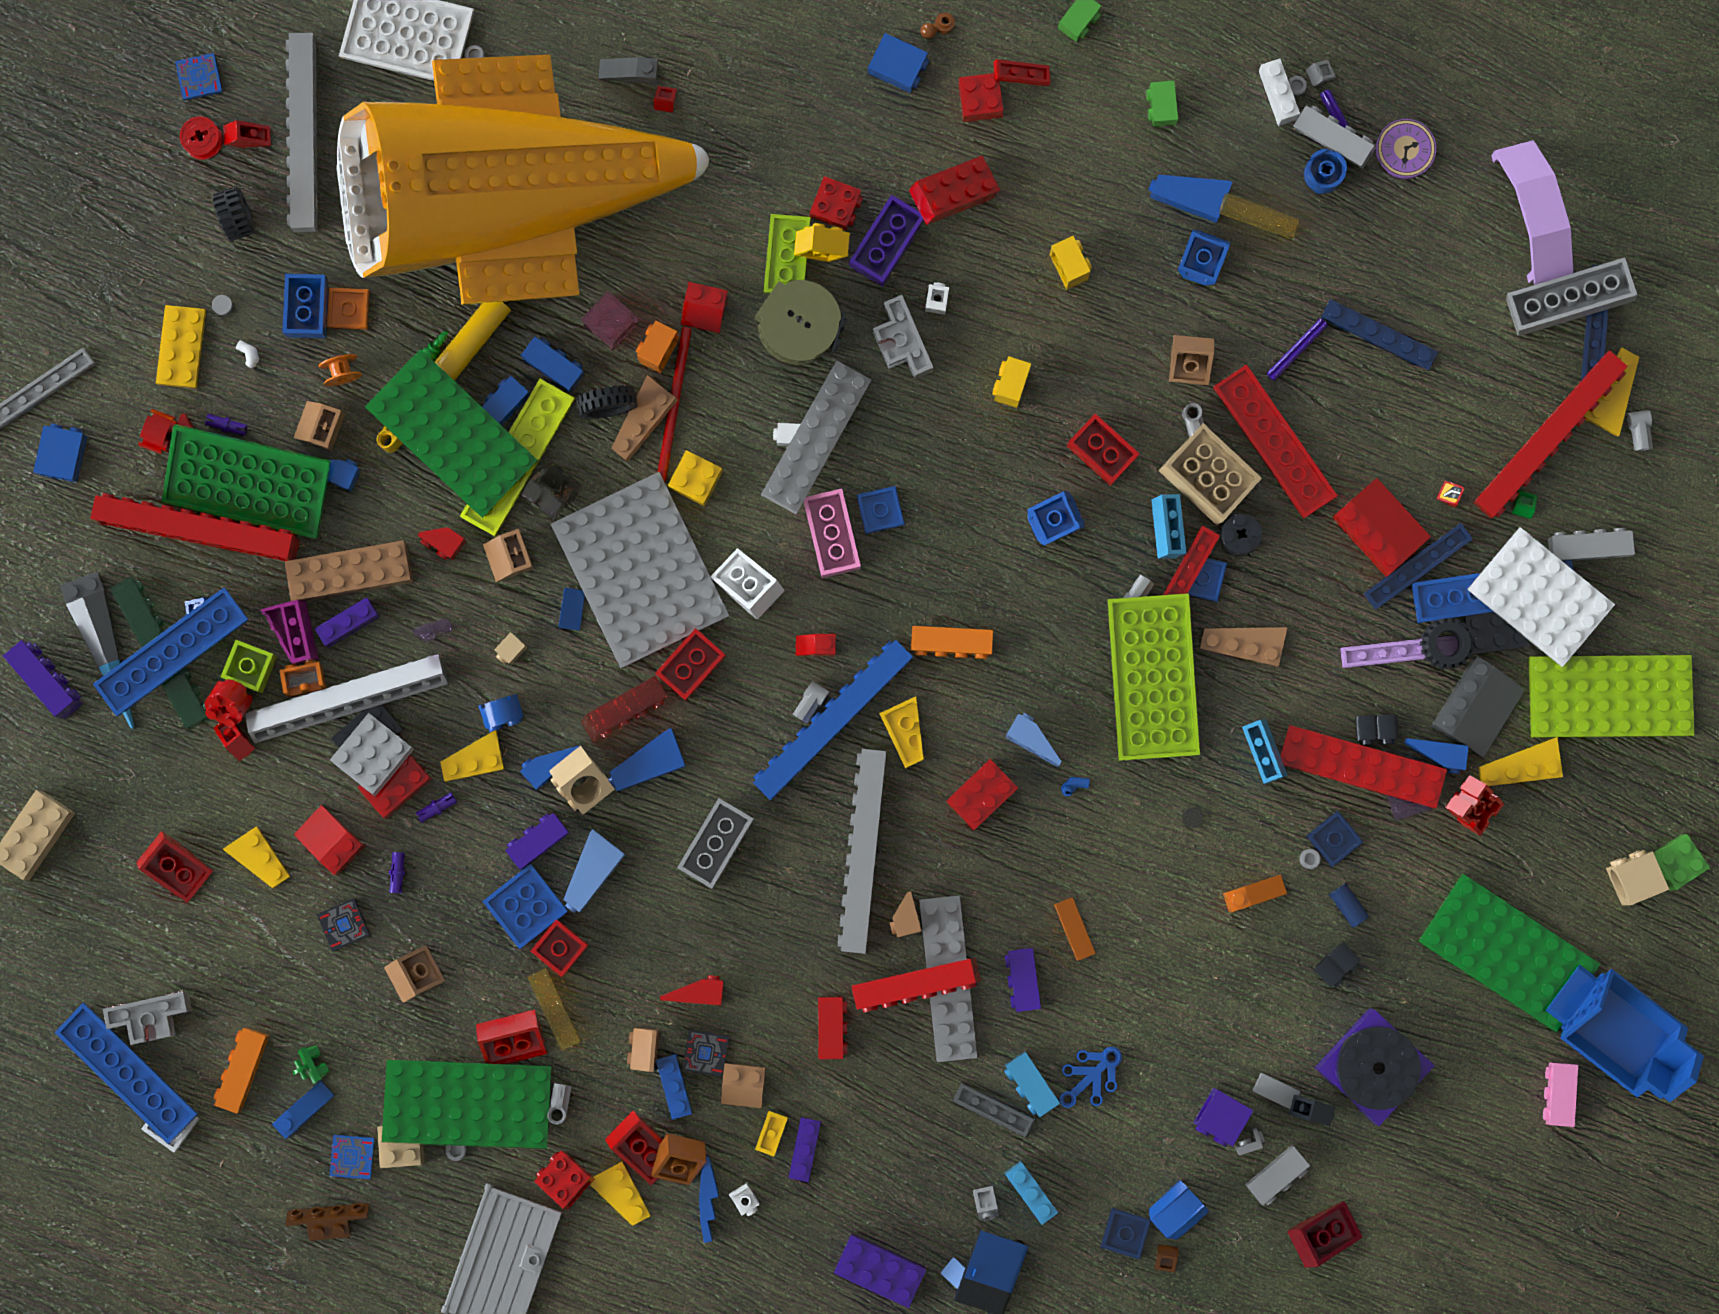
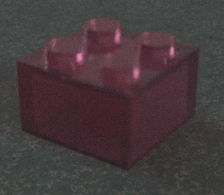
[581,291,639,350]

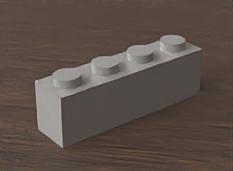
[1293,105,1375,169]
[1548,528,1635,561]

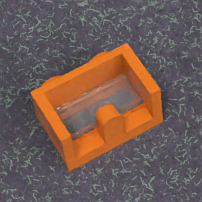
[279,660,327,698]

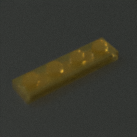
[1219,193,1299,239]
[528,968,581,1051]

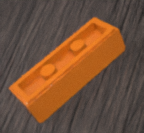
[1054,897,1096,961]

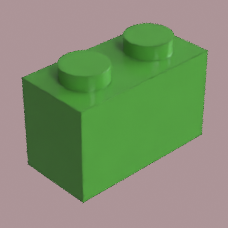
[1058,0,1102,42]
[1146,81,1178,127]

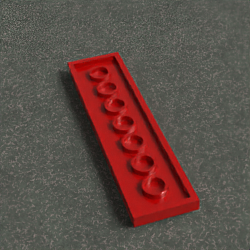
[1213,364,1338,519]
[1281,725,1447,809]

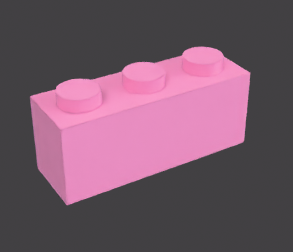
[1543,1062,1578,1127]

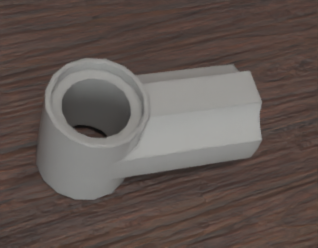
[1182,403,1204,437]
[1627,410,1653,451]
[1123,575,1154,598]
[793,681,830,724]
[548,1083,572,1124]

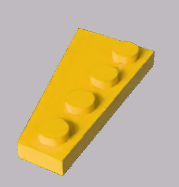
[1584,348,1639,437]
[1478,737,1563,786]

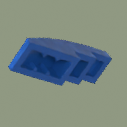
[699,1155,719,1243]

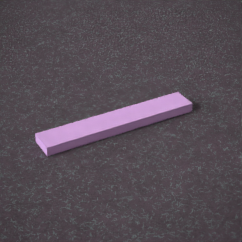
[1340,635,1458,668]

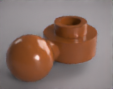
[920,13,955,39]

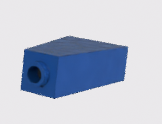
[1148,175,1232,223]
[608,728,686,792]

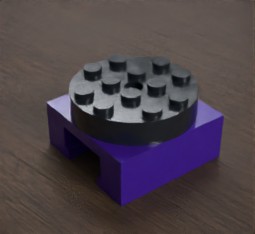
[1314,1008,1435,1126]

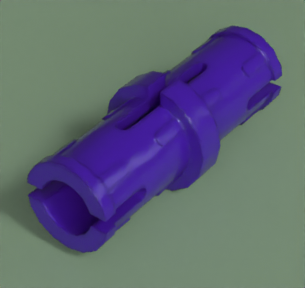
[205,413,248,437]
[416,792,457,823]
[389,852,405,893]

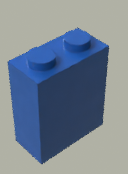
[868,33,930,93]
[33,424,88,483]

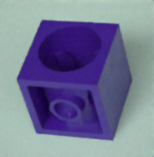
[1193,1088,1253,1147]

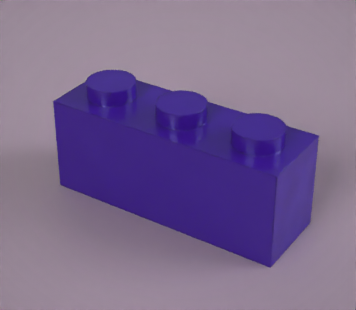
[314,597,380,648]
[505,813,570,870]
[1005,948,1041,1012]

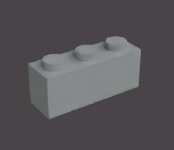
[1245,1145,1310,1205]

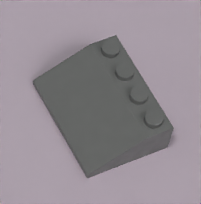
[1431,656,1525,758]

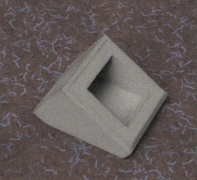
[1306,60,1336,86]

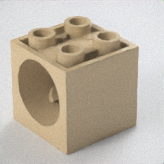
[549,746,615,814]
[1606,850,1669,906]

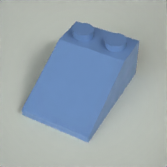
[1005,713,1061,767]

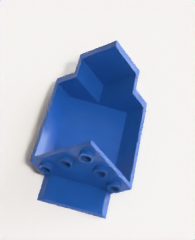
[1545,964,1704,1102]

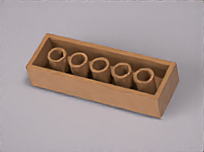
[285,540,414,602]

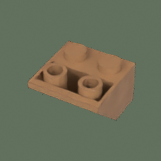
[294,401,345,452]
[483,529,534,583]

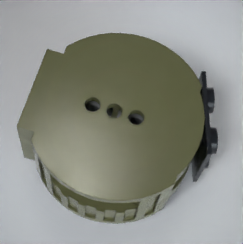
[754,280,847,365]

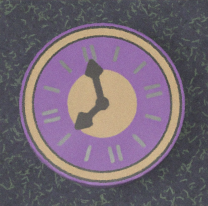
[1376,119,1436,179]

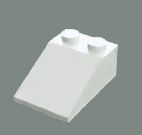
[711,548,785,620]

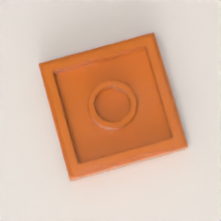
[327,288,370,330]

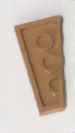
[611,375,678,462]
[1199,627,1287,667]

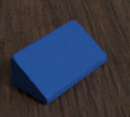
[559,587,585,631]

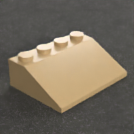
[1159,423,1262,525]

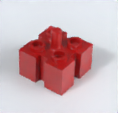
[1445,775,1504,836]

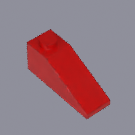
[660,975,724,1005]

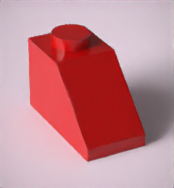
[223,120,271,148]
[796,634,836,656]
[213,722,255,762]

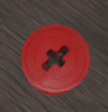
[179,116,223,160]

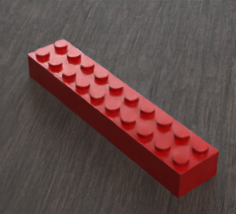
[90,493,300,561]

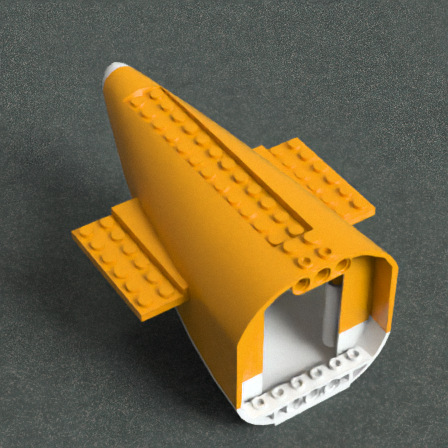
[336,55,709,305]

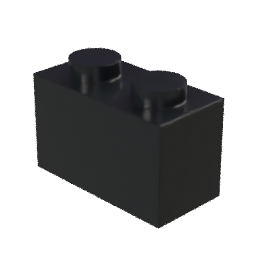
[1289,1095,1335,1127]

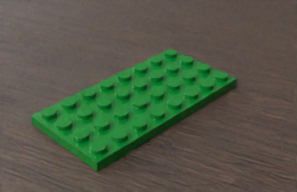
[365,349,538,518]
[161,424,331,539]
[1418,874,1600,1032]
[381,1060,551,1149]

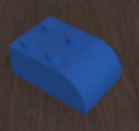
[282,274,328,338]

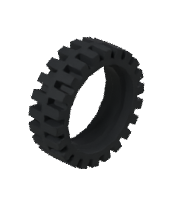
[576,385,638,420]

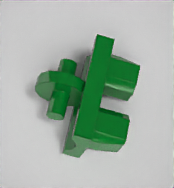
[292,1045,329,1084]

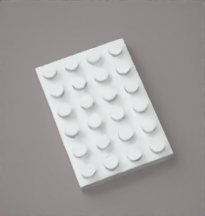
[339,0,474,81]
[1467,527,1615,667]

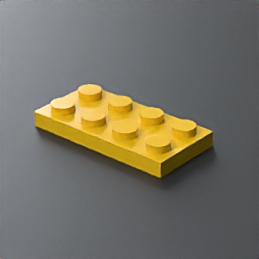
[156,305,206,389]

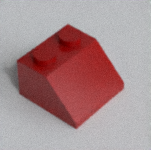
[681,282,729,334]

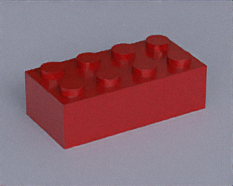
[909,155,1000,225]

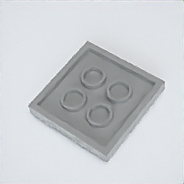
[330,713,414,796]

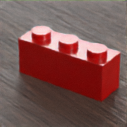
[818,997,847,1059]

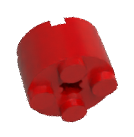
[138,409,178,454]
[205,679,252,728]

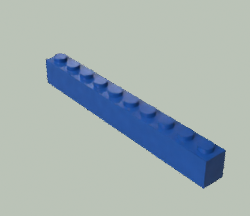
[753,640,913,801]

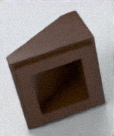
[1155,1244,1179,1272]

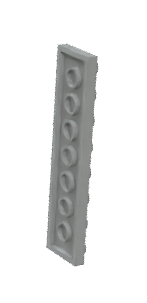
[761,361,871,514]
[919,896,977,1062]

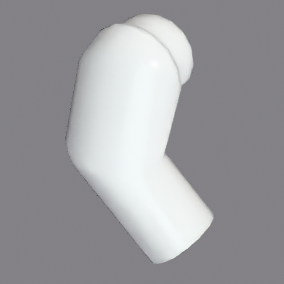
[236,340,259,368]

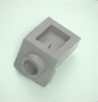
[1235,1127,1265,1155]
[973,1186,999,1221]

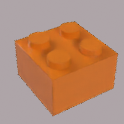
[636,320,679,374]

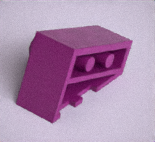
[260,600,319,664]

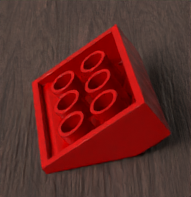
[1332,478,1431,577]

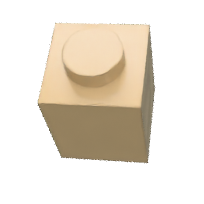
[495,632,527,665]

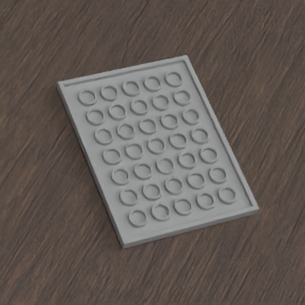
[551,472,729,668]

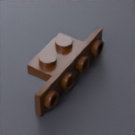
[285,1203,369,1241]

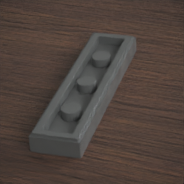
[953,1083,1035,1138]

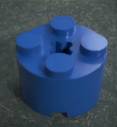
[1304,149,1347,194]
[478,694,524,732]

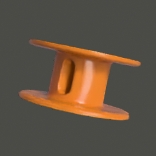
[318,354,363,386]

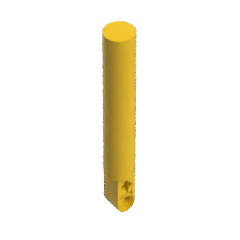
[377,302,511,453]

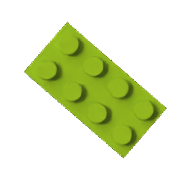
[764,214,810,294]

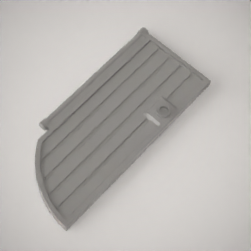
[441,1183,562,1314]

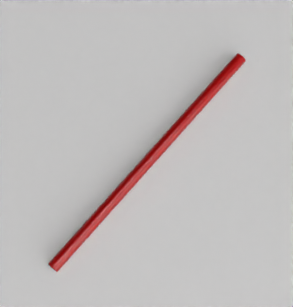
[657,327,692,484]

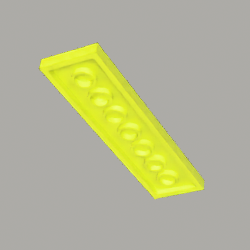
[460,379,575,537]

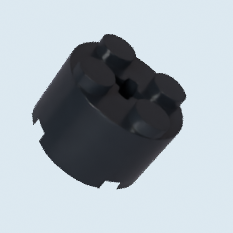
[1219,514,1262,557]

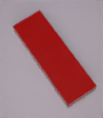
[993,59,1051,87]

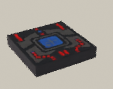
[316,898,370,952]
[682,1030,729,1077]

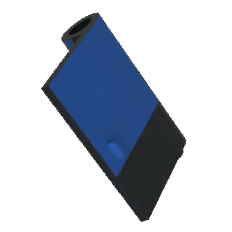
[954,1230,1029,1314]

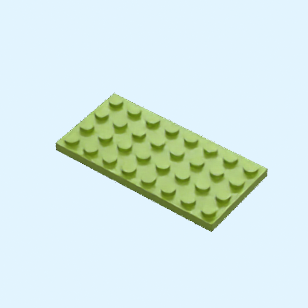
[1107,594,1200,761]
[1529,655,1694,738]

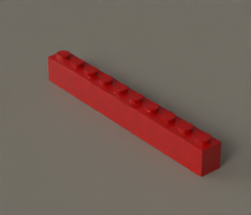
[1473,350,1628,518]

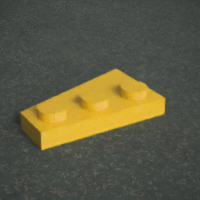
[880,696,924,768]
[440,730,504,782]
[223,826,291,888]
[590,1161,651,1226]

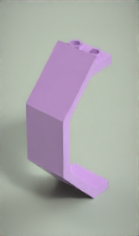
[1491,140,1573,285]

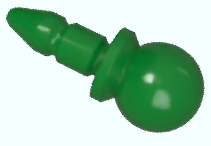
[422,331,448,361]

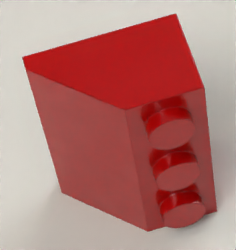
[476,1010,547,1064]

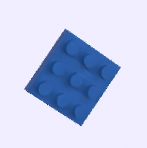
[482,864,568,949]

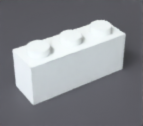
[1259,59,1300,126]

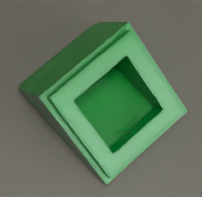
[1512,490,1538,519]

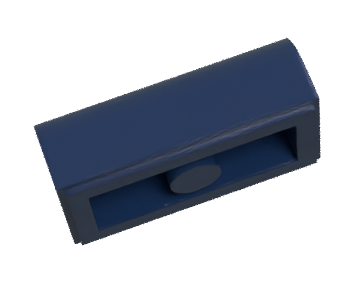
[1328,883,1369,928]

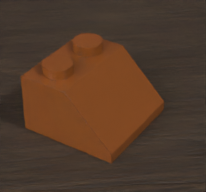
[652,1133,706,1185]

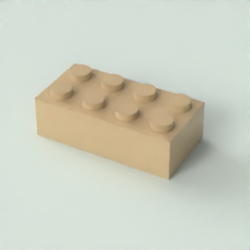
[0,790,75,881]

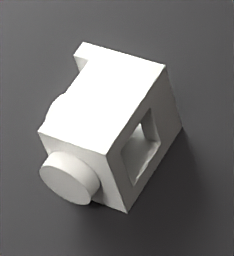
[925,283,949,315]
[729,1183,760,1216]

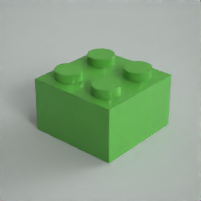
[1654,834,1710,891]

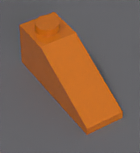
[1223,874,1287,913]

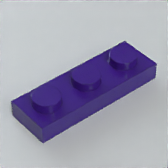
[789,1117,821,1182]

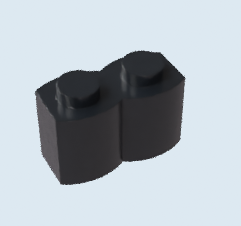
[1355,714,1398,745]
[1313,941,1361,987]

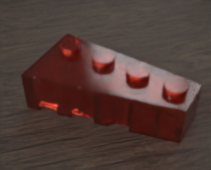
[581,676,667,743]

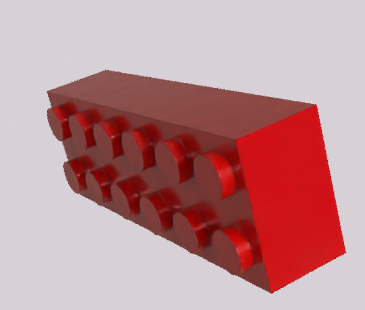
[851,957,981,1013]

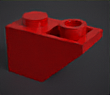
[417,527,466,560]

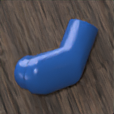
[1061,777,1089,797]

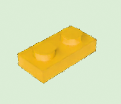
[755,1111,788,1156]

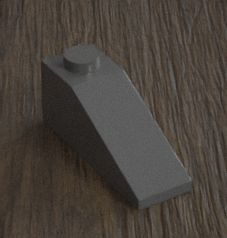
[598,57,659,85]

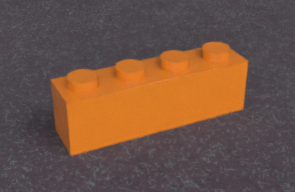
[911,626,993,659]
[214,1027,270,1114]

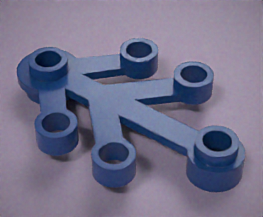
[1059,1047,1122,1108]

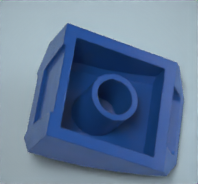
[1178,229,1230,286]
[1028,491,1085,546]
[1149,1180,1209,1239]

